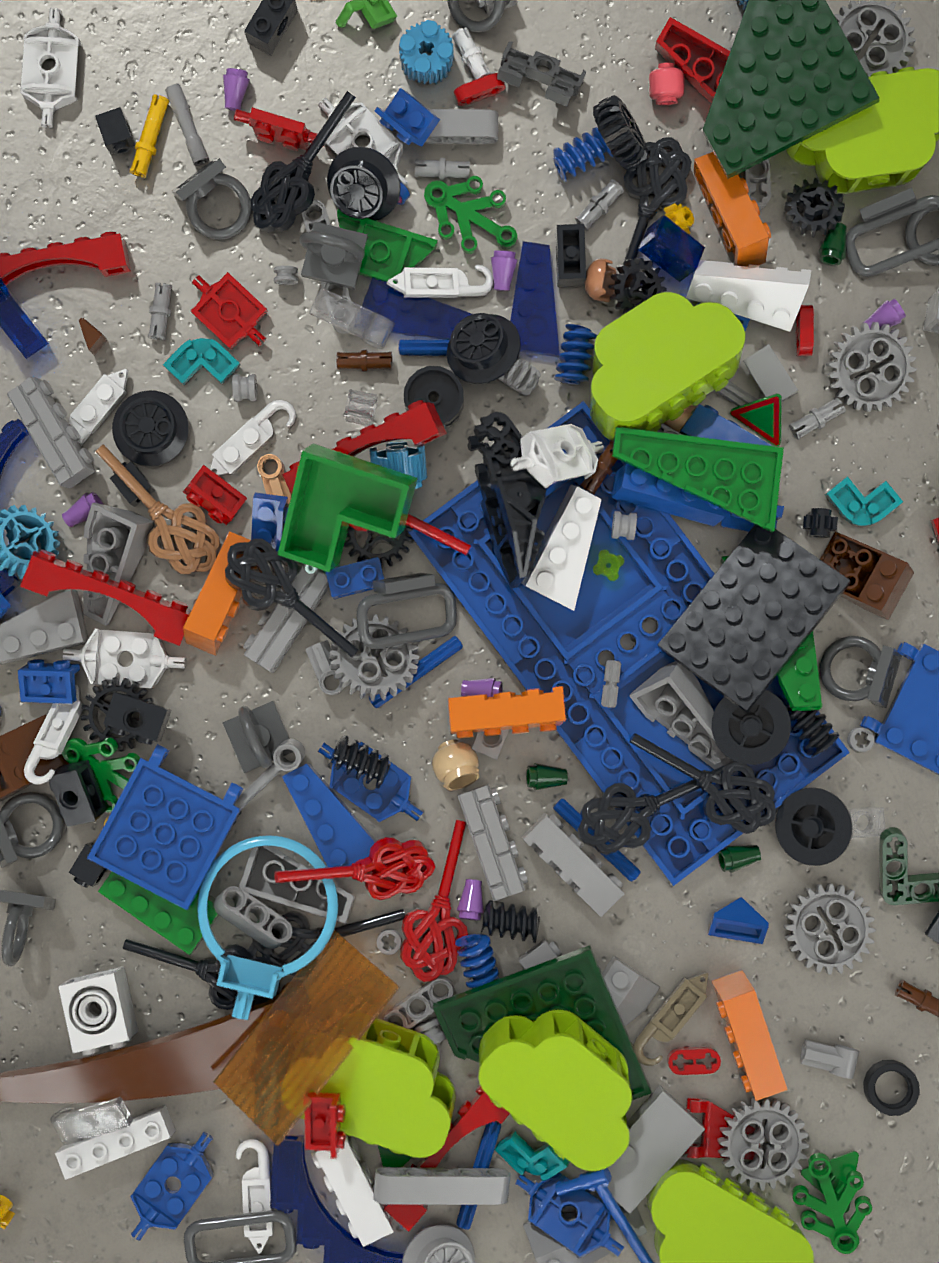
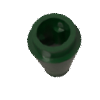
[819,222,847,265]
[526,763,568,790]
[718,845,761,873]

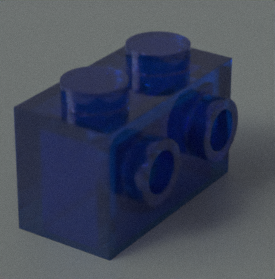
[638,215,705,282]

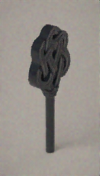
[251,91,356,232]
[623,137,692,265]
[225,539,359,658]
[629,733,776,834]
[578,766,724,855]
[248,909,405,979]
[123,939,281,1010]

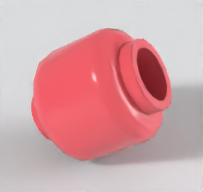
[649,63,684,106]

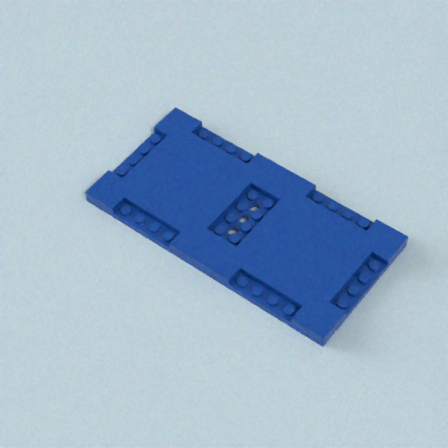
[408,401,850,886]

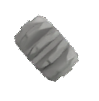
[498,357,541,395]

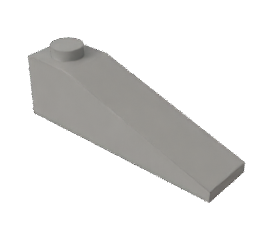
[83,503,154,625]
[629,661,733,770]
[602,956,660,1026]
[523,1206,648,1263]

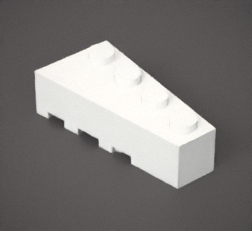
[686,260,811,332]
[521,485,602,611]
[312,1136,394,1247]

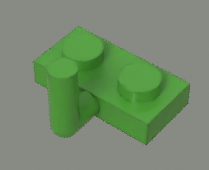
[336,0,397,29]

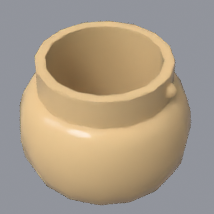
[432,739,479,790]

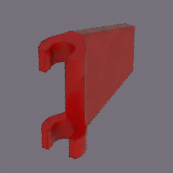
[684,1098,760,1160]

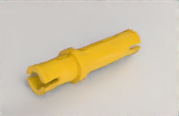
[129,94,169,178]

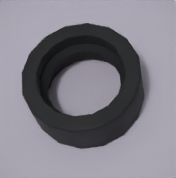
[863,1060,920,1116]

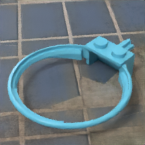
[198,836,338,1020]

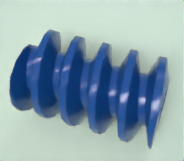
[553,127,613,182]
[554,324,597,385]
[455,934,500,988]

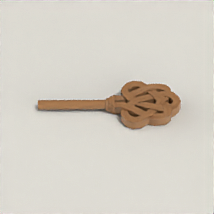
[95,444,220,574]

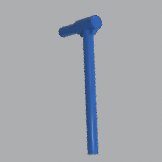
[555,1167,654,1263]

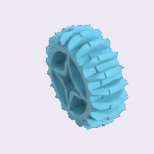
[0,505,60,579]

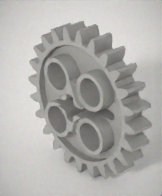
[834,0,916,77]
[826,322,917,412]
[329,614,419,701]
[784,883,876,975]
[717,1097,809,1190]

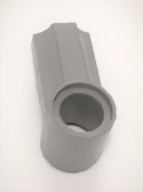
[305,640,345,695]
[800,1039,859,1079]

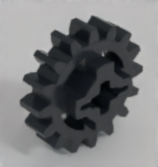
[784,178,845,237]
[608,258,667,315]

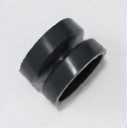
[404,366,464,429]

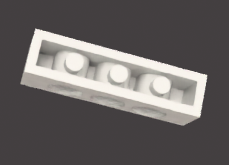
[55,1105,176,1180]

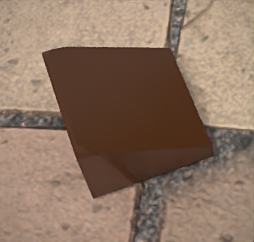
[79,318,107,355]

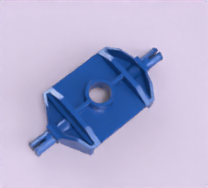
[318,742,423,822]
[130,1132,214,1241]
[515,1172,625,1258]

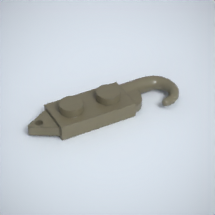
[634,972,709,1066]

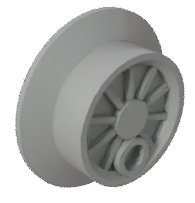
[402,1224,475,1263]

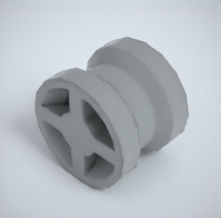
[232,374,258,402]
[611,511,637,541]
[413,1017,446,1044]

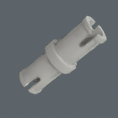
[415,158,470,180]
[575,179,624,231]
[148,283,173,340]
[789,397,846,440]

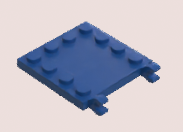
[860,642,939,775]
[87,744,244,910]

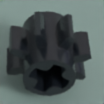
[803,508,838,538]

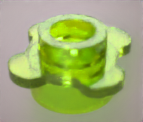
[593,550,624,581]

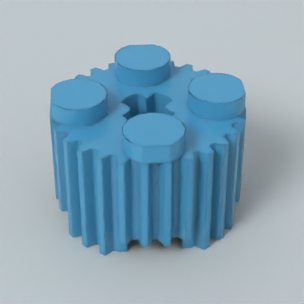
[399,20,454,84]
[369,441,427,489]

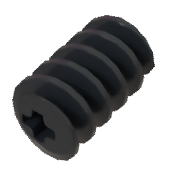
[786,704,839,757]
[328,735,391,789]
[481,900,540,944]

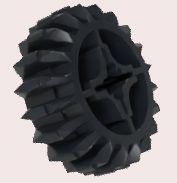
[593,95,648,170]
[344,525,414,568]
[81,677,154,752]

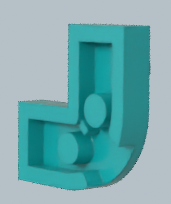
[163,338,241,385]
[825,476,903,526]
[494,1132,570,1181]

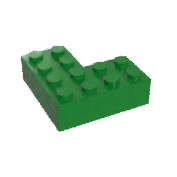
[278,443,418,572]
[98,872,219,955]

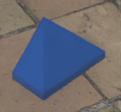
[708,897,769,944]

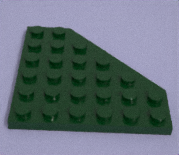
[703,0,880,179]
[433,945,652,1100]

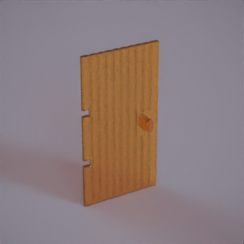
[213,930,400,1146]

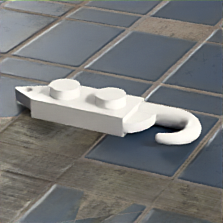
[386,265,494,298]
[69,369,129,446]
[210,400,296,476]
[24,685,83,784]
[236,1139,274,1254]

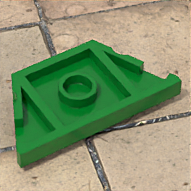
[337,209,438,284]

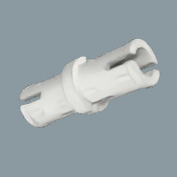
[452,27,491,80]

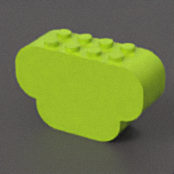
[786,67,939,194]
[590,292,745,441]
[479,1010,632,1171]
[282,1013,456,1158]
[646,1159,814,1263]

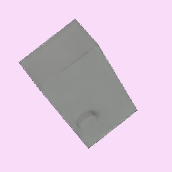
[587,1085,705,1213]

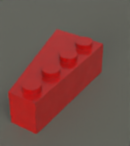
[655,17,730,104]

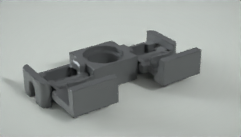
[497,41,586,106]

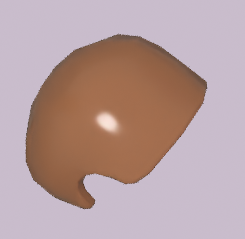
[584,258,617,302]

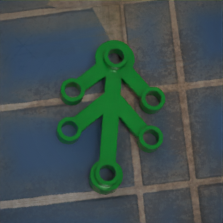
[424,176,517,254]
[62,738,140,813]
[792,1153,872,1254]

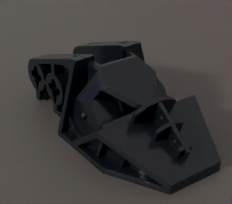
[467,412,546,589]

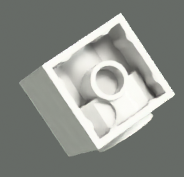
[58,966,138,1056]

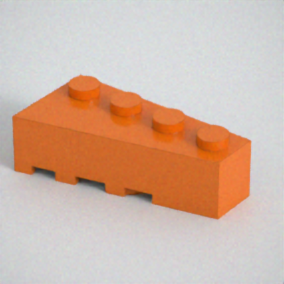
[694,152,771,267]
[183,531,257,656]
[448,686,566,738]
[712,970,788,1101]

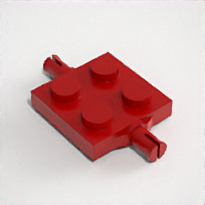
[234,107,324,151]
[190,272,268,350]

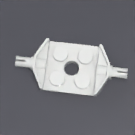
[21,8,81,128]
[318,98,408,186]
[511,424,604,488]
[63,629,186,689]

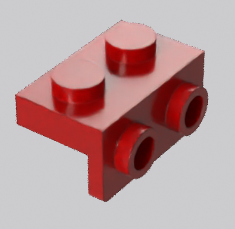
[183,464,247,525]
[304,1092,346,1159]

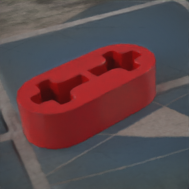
[453,73,506,106]
[796,305,814,356]
[667,1047,721,1075]

